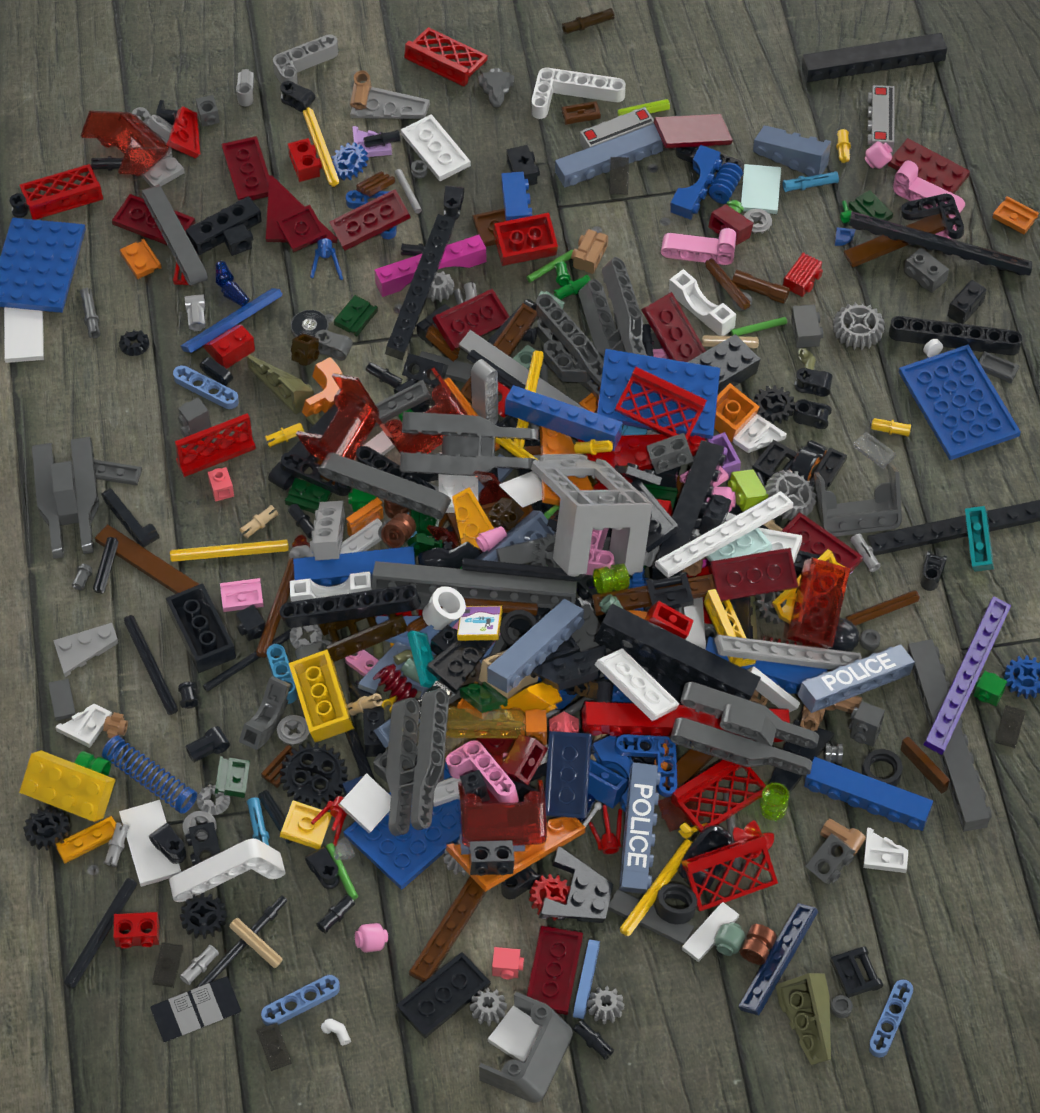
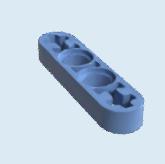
[173,366,239,409]
[573,939,600,1019]
[261,975,340,1027]
[869,980,913,1058]

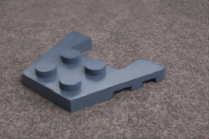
[358,642,435,707]

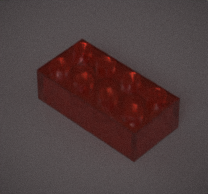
[787,558,850,649]

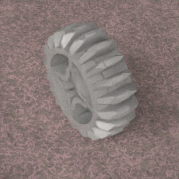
[833,302,884,350]
[765,470,816,522]

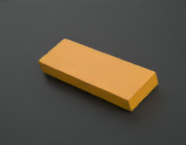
[56,816,116,864]

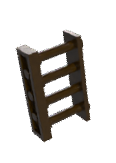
[318,600,407,662]

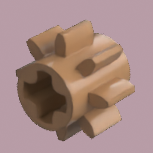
[103,712,128,738]

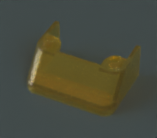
[445,707,526,758]

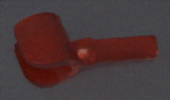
[292,535,310,547]

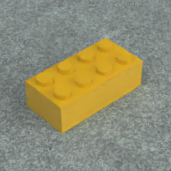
[289,650,354,743]
[19,750,116,822]

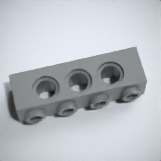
[310,501,346,560]

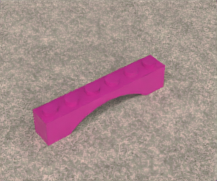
[375,235,486,297]

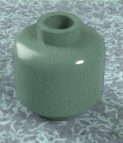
[714,922,745,956]

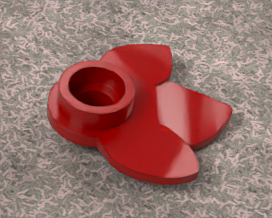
[733,820,774,859]

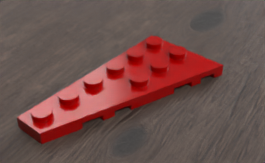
[578,434,706,483]

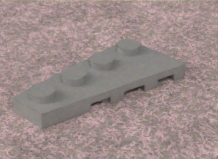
[350,87,430,119]

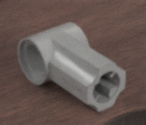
[236,69,254,107]
[185,294,205,332]

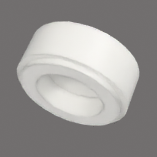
[923,339,943,358]

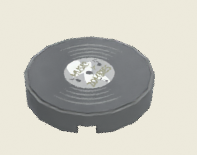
[291,310,329,338]

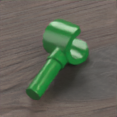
[840,201,852,223]

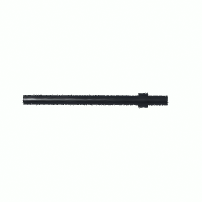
[195,895,287,988]

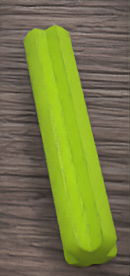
[617,99,670,116]

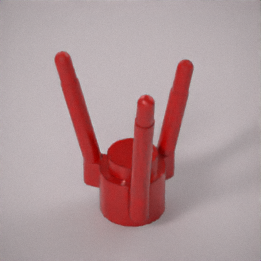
[311,796,347,846]
[589,805,622,854]

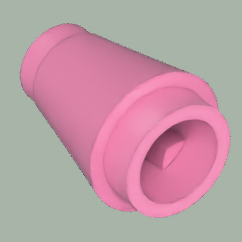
[476,526,507,552]

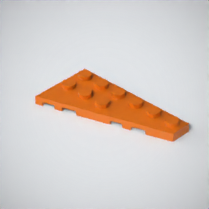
[540,426,593,506]
[446,817,586,892]

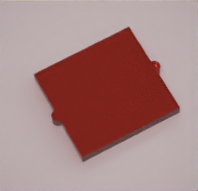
[658,797,704,832]

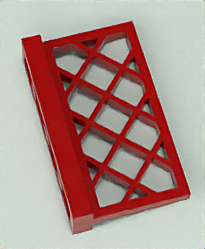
[404,27,488,86]
[20,164,104,220]
[615,367,707,441]
[175,413,256,477]
[671,760,769,832]
[681,834,778,912]

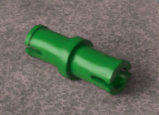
[553,275,591,300]

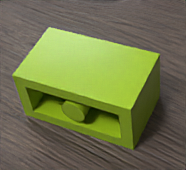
[728,469,769,512]

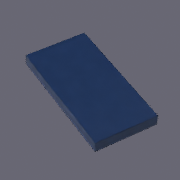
[544,731,592,818]

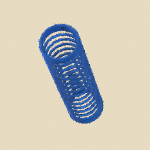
[102,736,197,814]

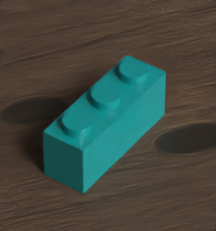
[965,506,994,572]

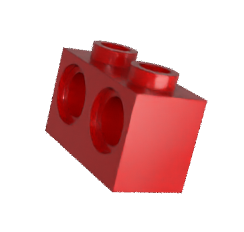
[288,138,322,182]
[114,912,159,948]

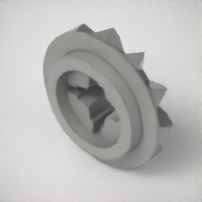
[743,209,772,234]
[290,625,322,649]
[277,715,310,746]
[197,784,230,815]
[183,811,217,842]

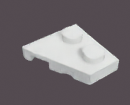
[733,414,786,453]
[56,704,112,748]
[863,828,908,873]

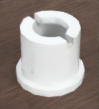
[422,587,466,630]

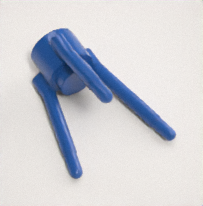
[310,238,343,280]

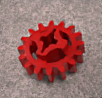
[529,874,569,920]

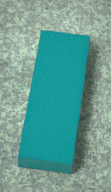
[407,630,441,689]

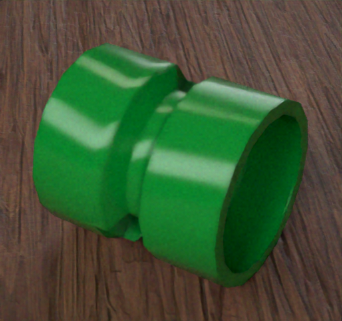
[75,751,111,776]

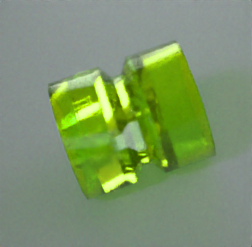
[593,563,630,594]
[760,783,789,820]

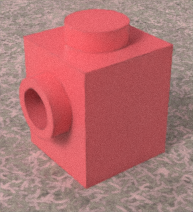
[208,467,234,502]
[492,947,524,980]

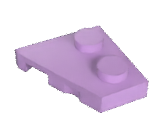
[352,126,392,157]

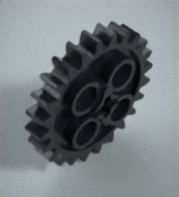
[280,742,348,808]

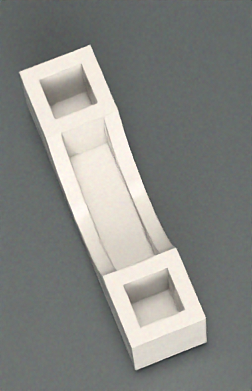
[669,269,736,336]
[290,572,372,602]

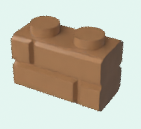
[571,229,608,274]

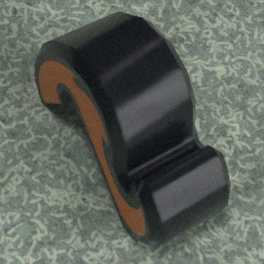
[790,440,827,481]

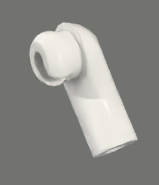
[321,1019,351,1046]

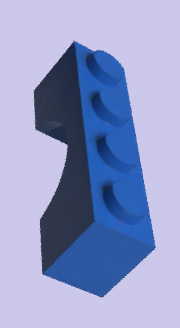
[670,145,722,220]
[592,735,634,815]

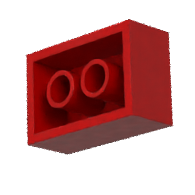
[493,213,558,266]

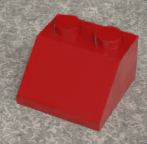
[202,325,255,369]

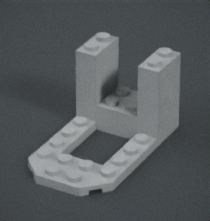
[531,454,652,577]

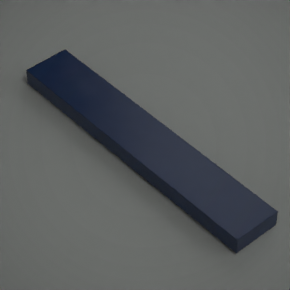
[739,903,818,1016]

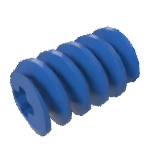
[709,163,743,204]

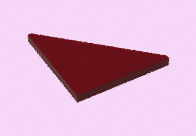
[266,175,338,243]

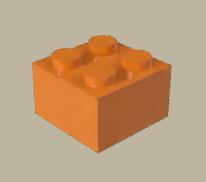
[714,383,760,442]

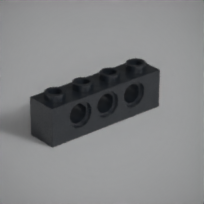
[185,196,262,255]

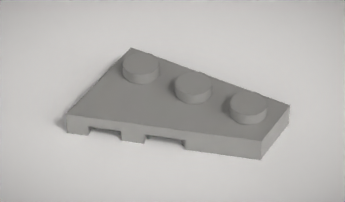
[53,623,118,677]

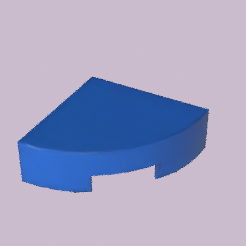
[835,227,855,246]

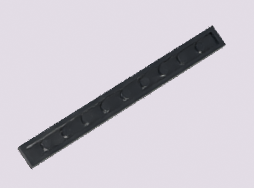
[849,211,1032,276]
[867,500,1040,556]

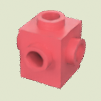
[549,711,579,733]

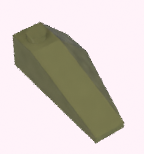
[247,354,314,415]
[776,973,831,1065]

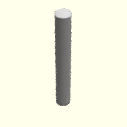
[395,169,422,214]

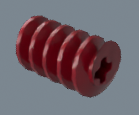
[373,664,418,703]

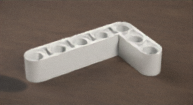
[532,68,626,119]
[169,839,285,902]

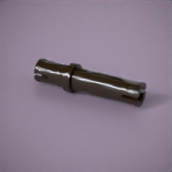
[562,8,615,34]

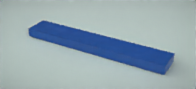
[181,288,283,353]

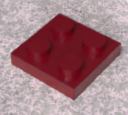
[277,205,327,253]

